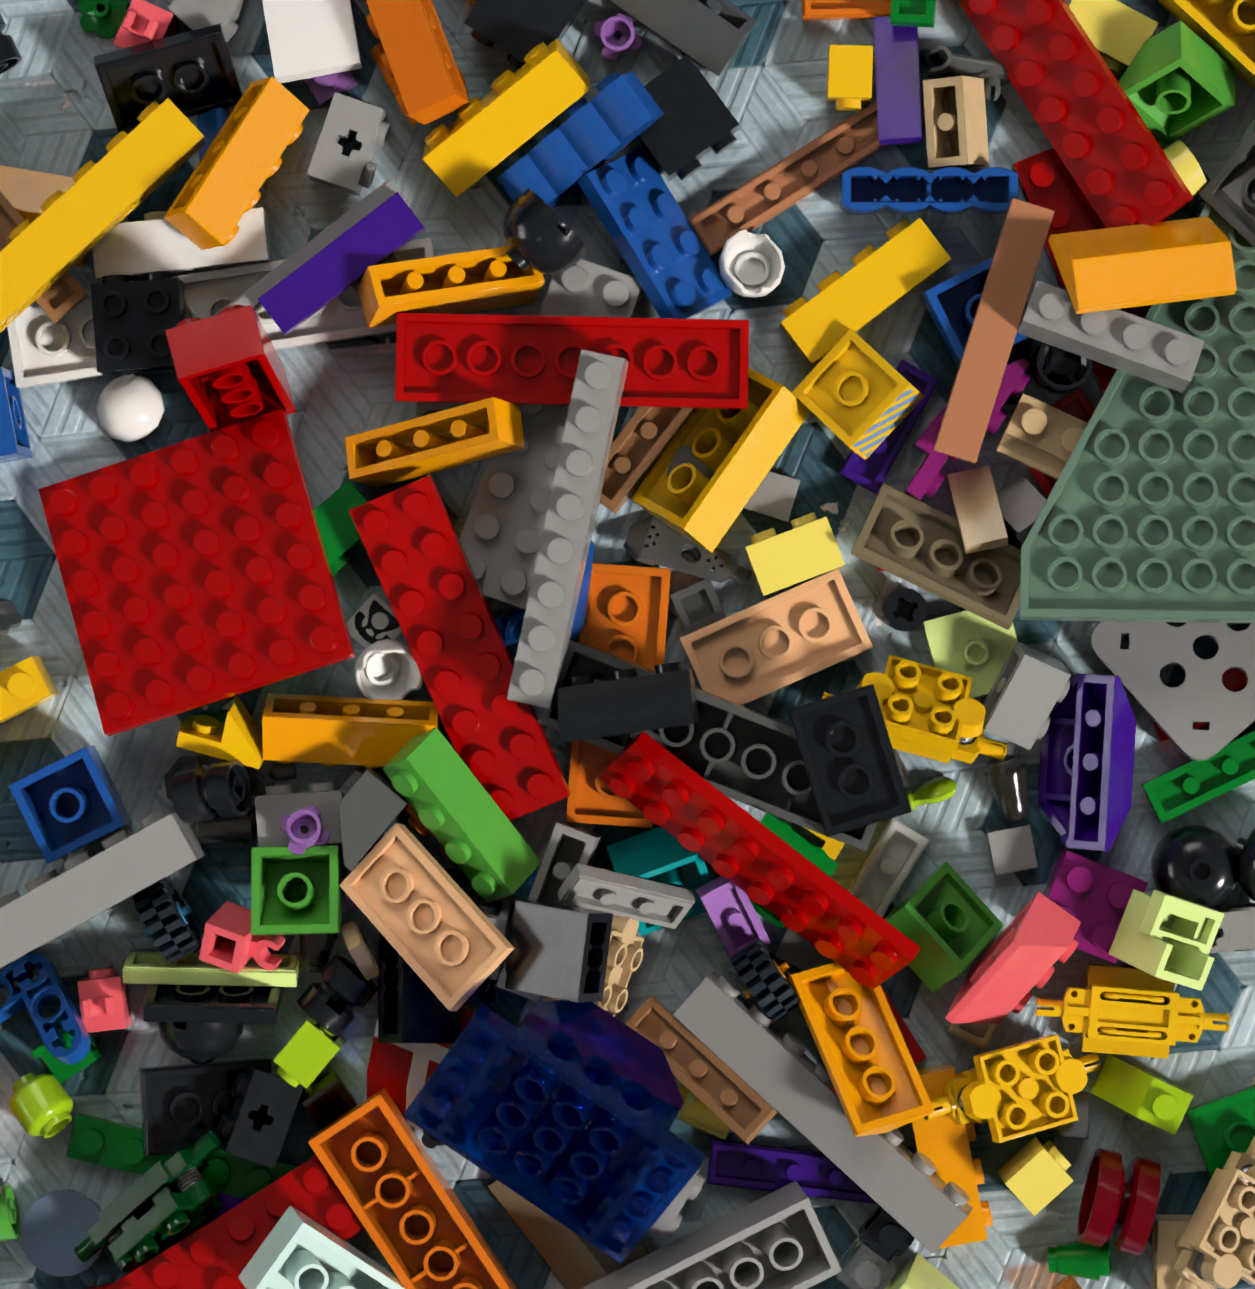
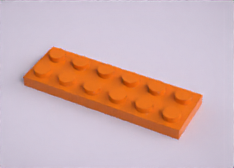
[566,563,671,828]

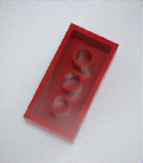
[165,305,296,432]

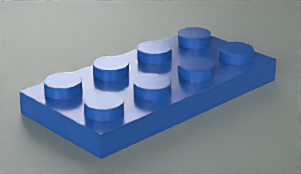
[577,147,733,319]

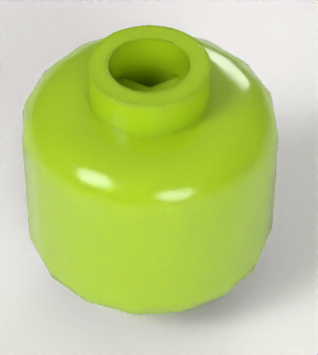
[8,1073,74,1139]

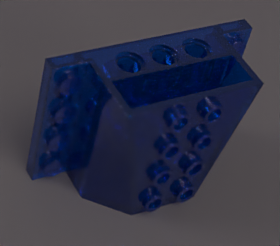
[403,1001,706,1264]

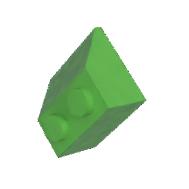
[1118,20,1236,145]
[251,845,346,935]
[884,861,1004,992]

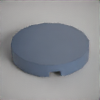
[20,1189,104,1277]

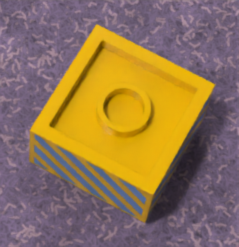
[791,328,925,460]

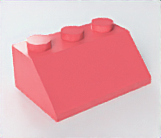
[945,891,1081,1024]

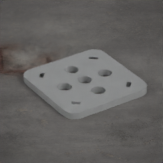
[1090,621,1255,761]

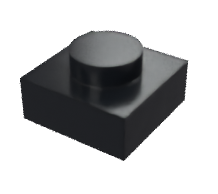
[299,1069,358,1129]

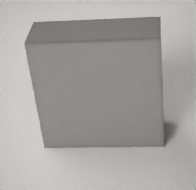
[986,824,1038,876]

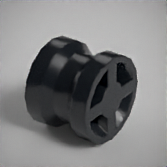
[882,588,927,632]

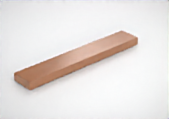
[688,100,925,257]
[933,198,1055,464]

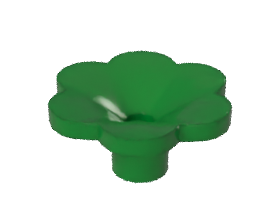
[78,0,129,40]

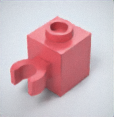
[113,0,179,50]
[199,901,286,974]
[77,967,133,1033]

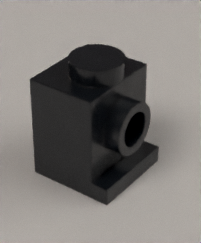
[858,1205,915,1261]

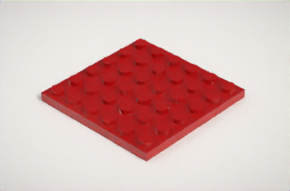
[38,409,355,736]

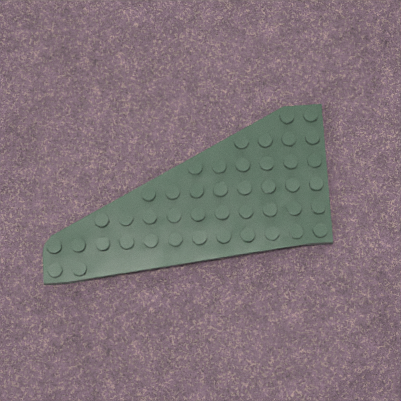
[1020,119,1255,623]

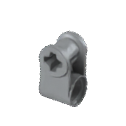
[1209,903,1255,954]

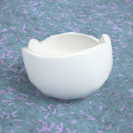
[719,229,785,297]
[96,374,164,443]
[354,639,423,700]

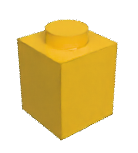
[826,44,873,111]

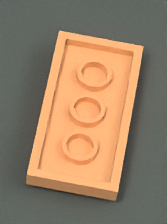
[680,568,873,705]
[339,823,515,1011]

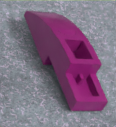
[904,358,1031,501]

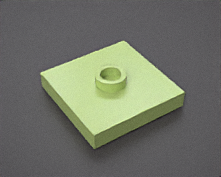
[922,610,1017,698]

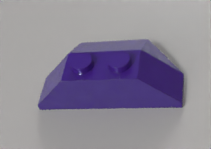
[1038,673,1136,851]

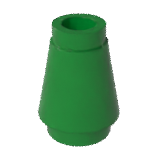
[1048,1241,1111,1281]

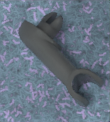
[927,44,1010,101]

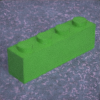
[382,727,542,903]

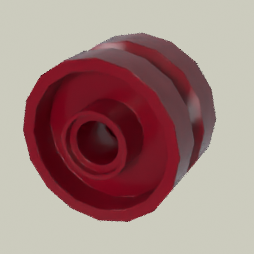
[1077,1148,1161,1256]

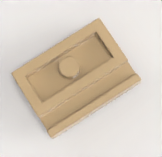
[995,393,1088,480]

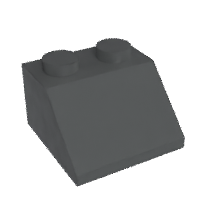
[338,768,409,871]

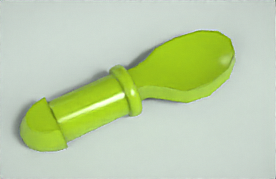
[906,776,956,811]

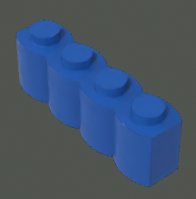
[496,71,664,208]
[840,167,1018,215]

